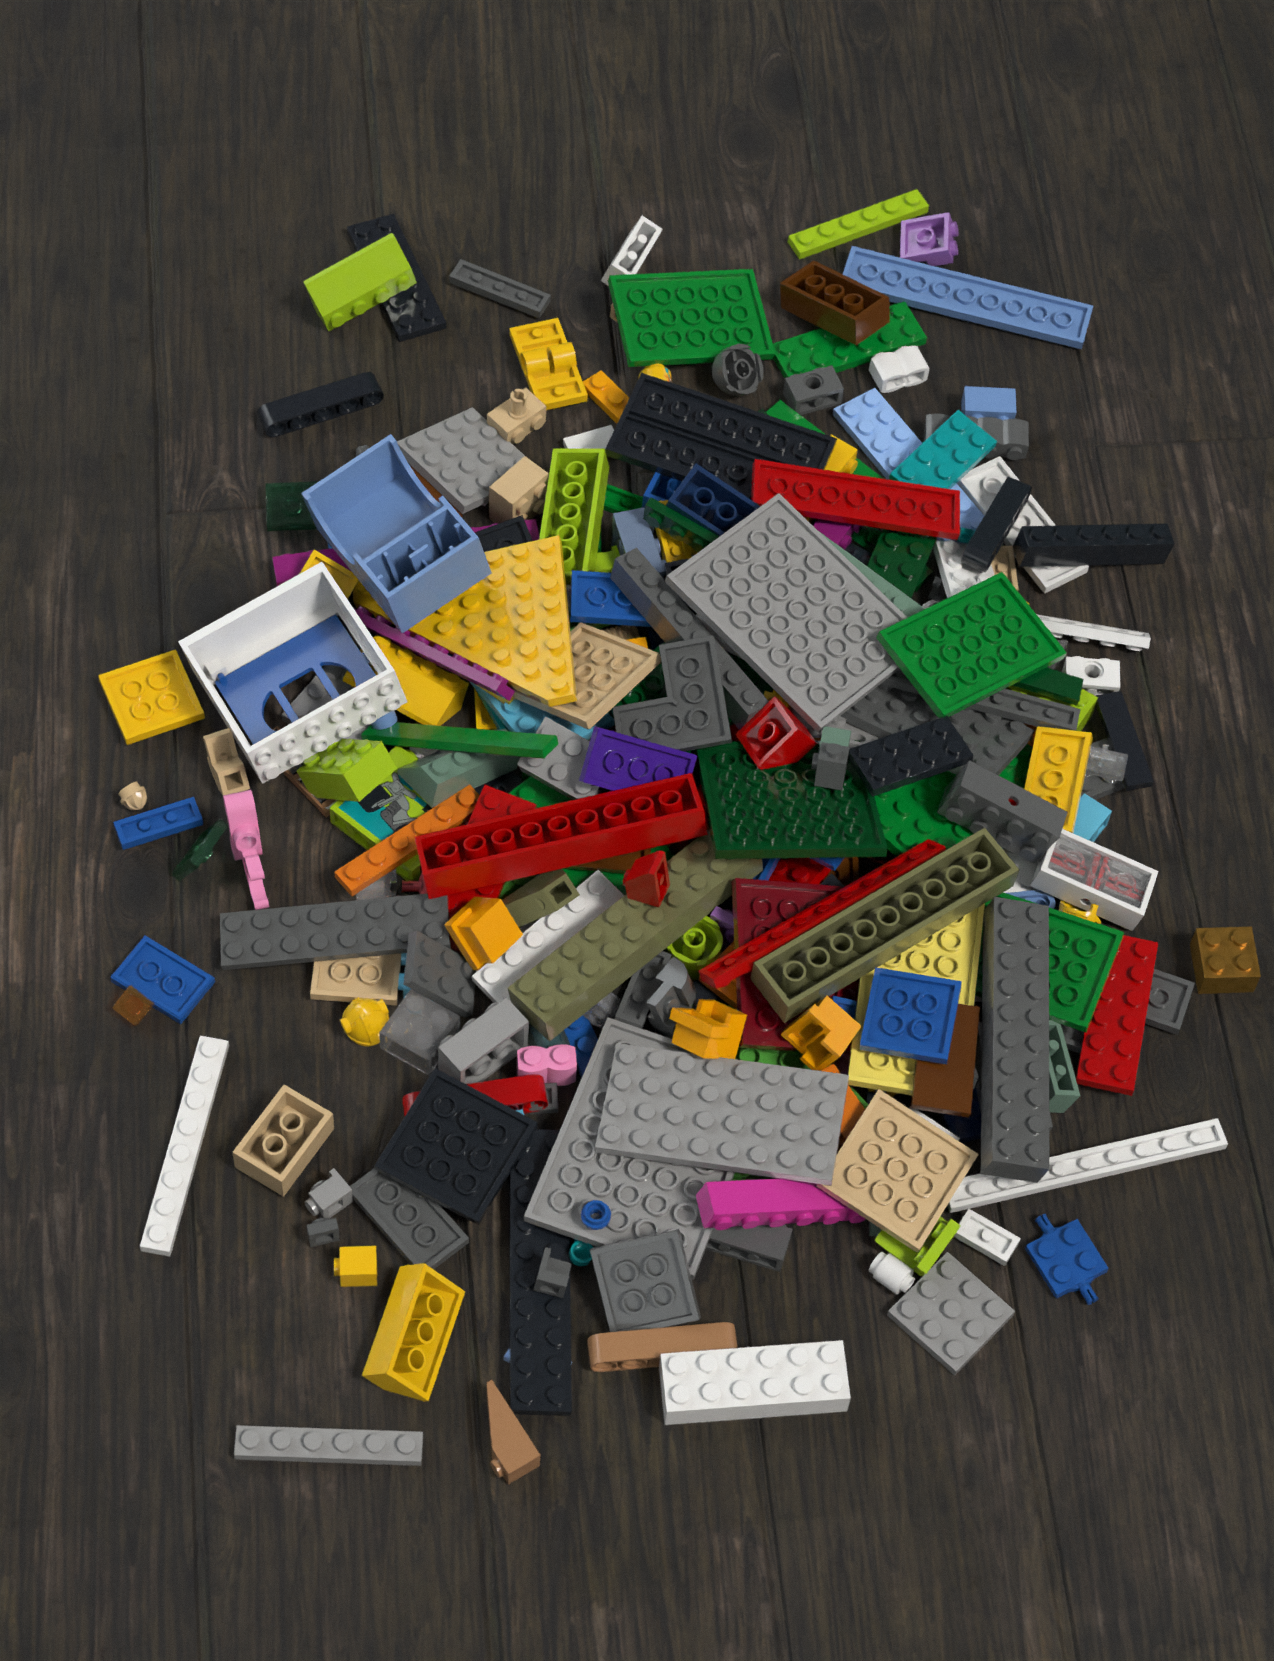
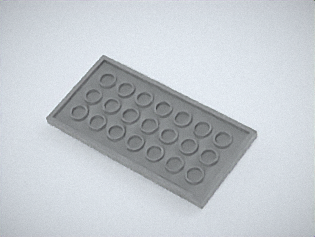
[595,1043,849,1186]

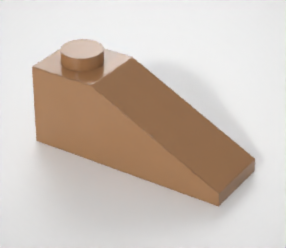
[486,1380,540,1484]

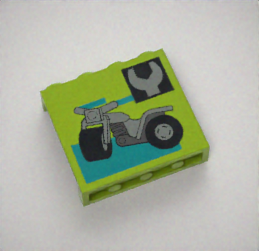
[329,746,465,881]

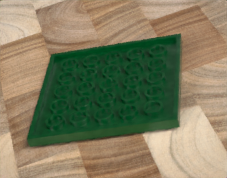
[695,740,887,859]

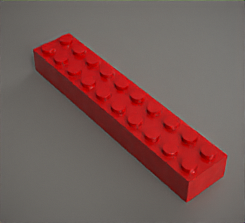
[414,773,708,899]

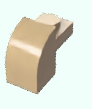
[203,728,250,795]

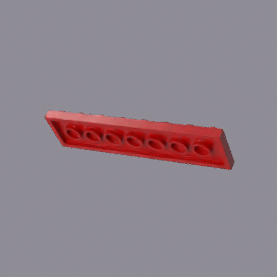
[751,459,960,540]

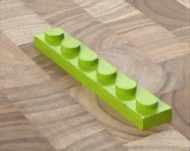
[788,189,929,260]

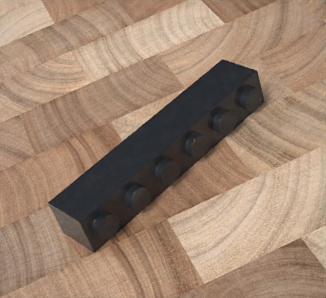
[1012,523,1175,567]

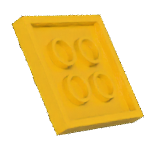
[98,649,205,745]

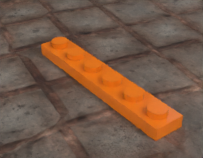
[334,784,480,896]

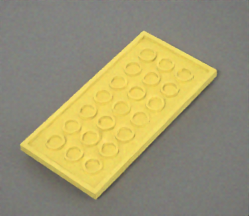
[848,904,985,1095]

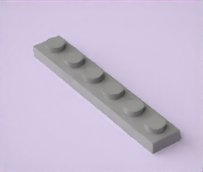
[234,1425,423,1466]

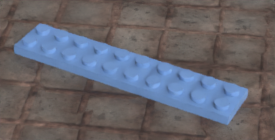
[843,246,1093,349]

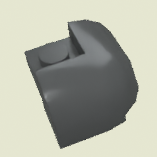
[647,957,697,1038]

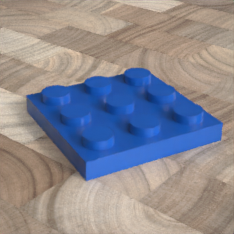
[860,967,962,1064]

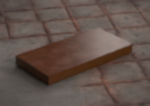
[911,1003,980,1118]

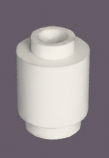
[869,1252,915,1295]

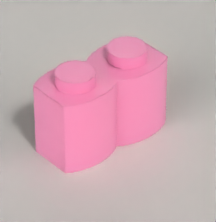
[517,1044,577,1086]

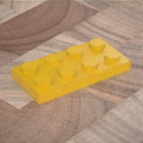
[1024,726,1093,833]

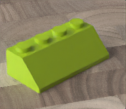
[303,233,417,331]

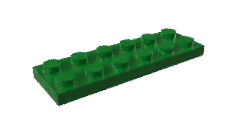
[773,302,927,378]

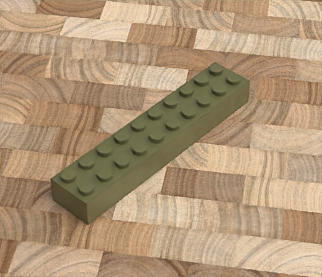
[750,828,1019,1023]
[508,829,763,1042]

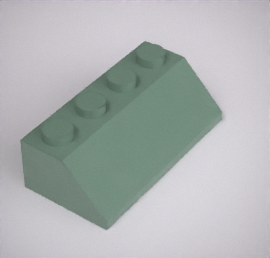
[397,729,520,808]

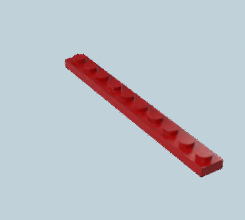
[698,839,946,989]

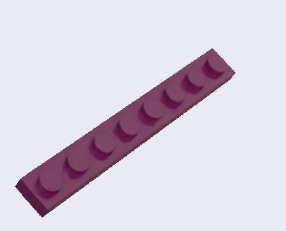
[353,606,515,701]

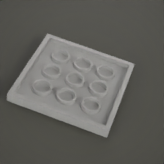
[397,407,525,514]

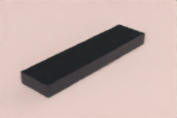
[1096,691,1154,791]

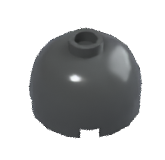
[712,344,763,396]

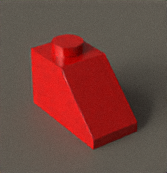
[623,851,670,907]

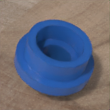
[581,1200,611,1230]

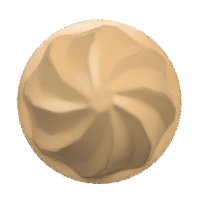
[118,782,147,810]

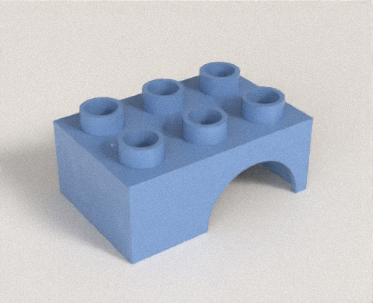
[301,434,491,633]

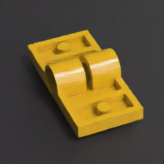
[509,318,588,410]

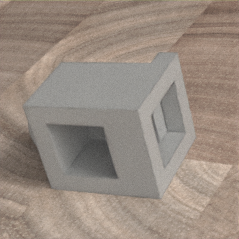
[305,1168,353,1219]

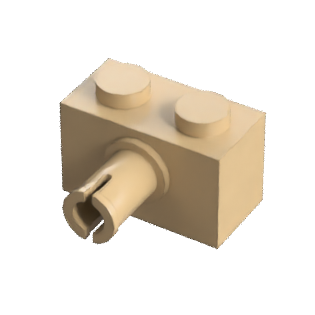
[487,388,546,444]

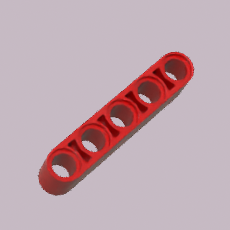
[402,1074,548,1117]

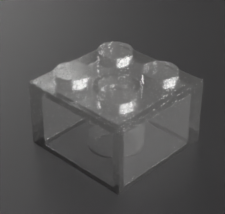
[379,989,460,1076]

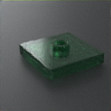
[265,481,318,531]
[172,819,229,881]

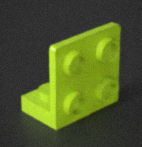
[875,1216,961,1277]

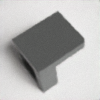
[534,1247,571,1298]

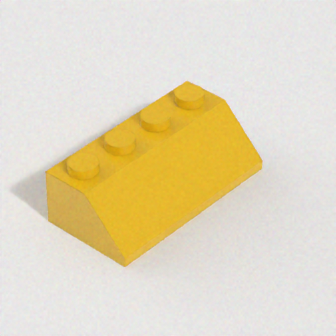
[342,634,469,726]
[362,1263,465,1401]

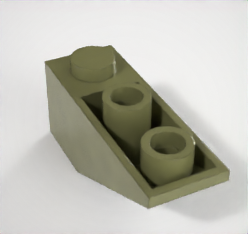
[502,869,580,927]

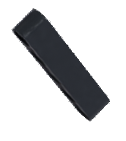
[257,372,384,437]
[961,476,1032,573]

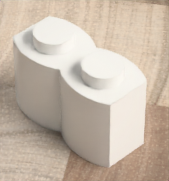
[869,346,929,393]

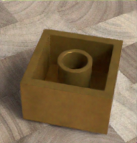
[1190,926,1261,994]

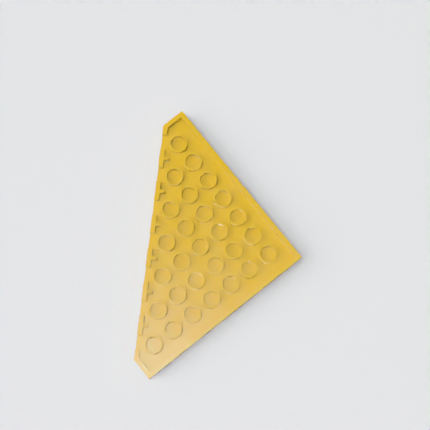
[353,535,577,707]

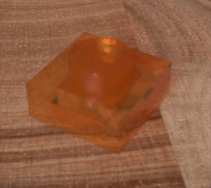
[112,985,155,1026]

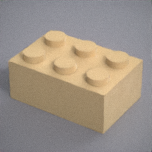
[233,1085,334,1197]

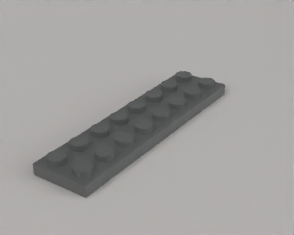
[220,894,451,970]

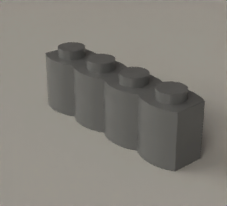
[924,414,1029,460]

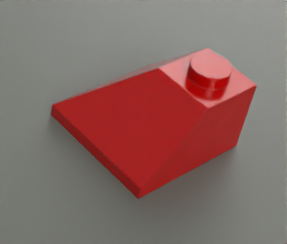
[735,696,817,770]

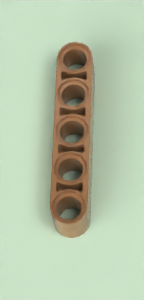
[587,1322,738,1372]

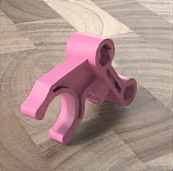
[223,790,269,910]

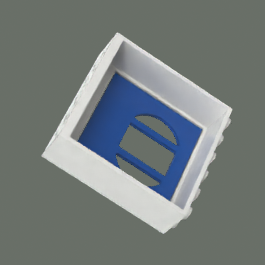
[178,562,408,784]

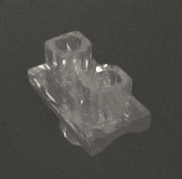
[1085,744,1128,783]

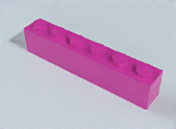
[695,1179,866,1230]

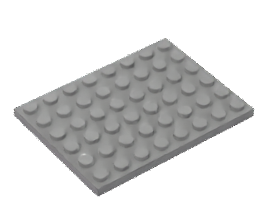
[664,493,908,733]
[524,1017,735,1280]

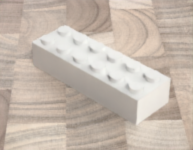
[659,1340,851,1425]

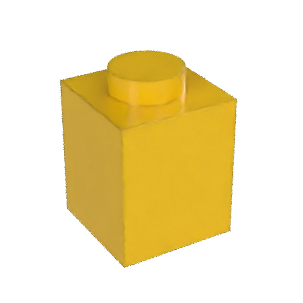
[334,1246,377,1287]

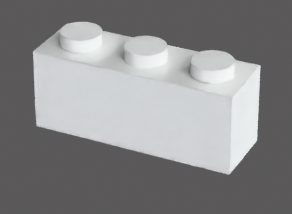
[601,216,663,286]

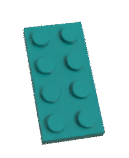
[889,410,997,489]

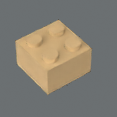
[489,456,548,523]

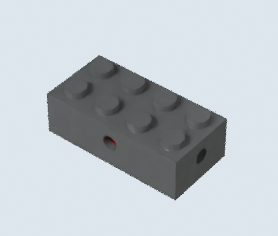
[937,760,1068,864]

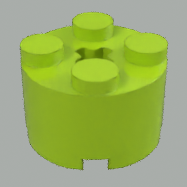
[665,916,723,981]

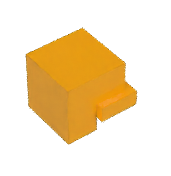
[444,897,523,970]
[781,995,861,1071]
[669,999,747,1059]

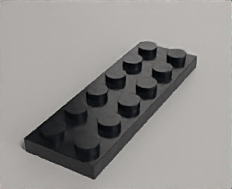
[347,213,446,342]

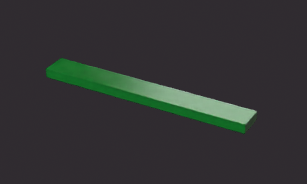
[361,722,559,759]

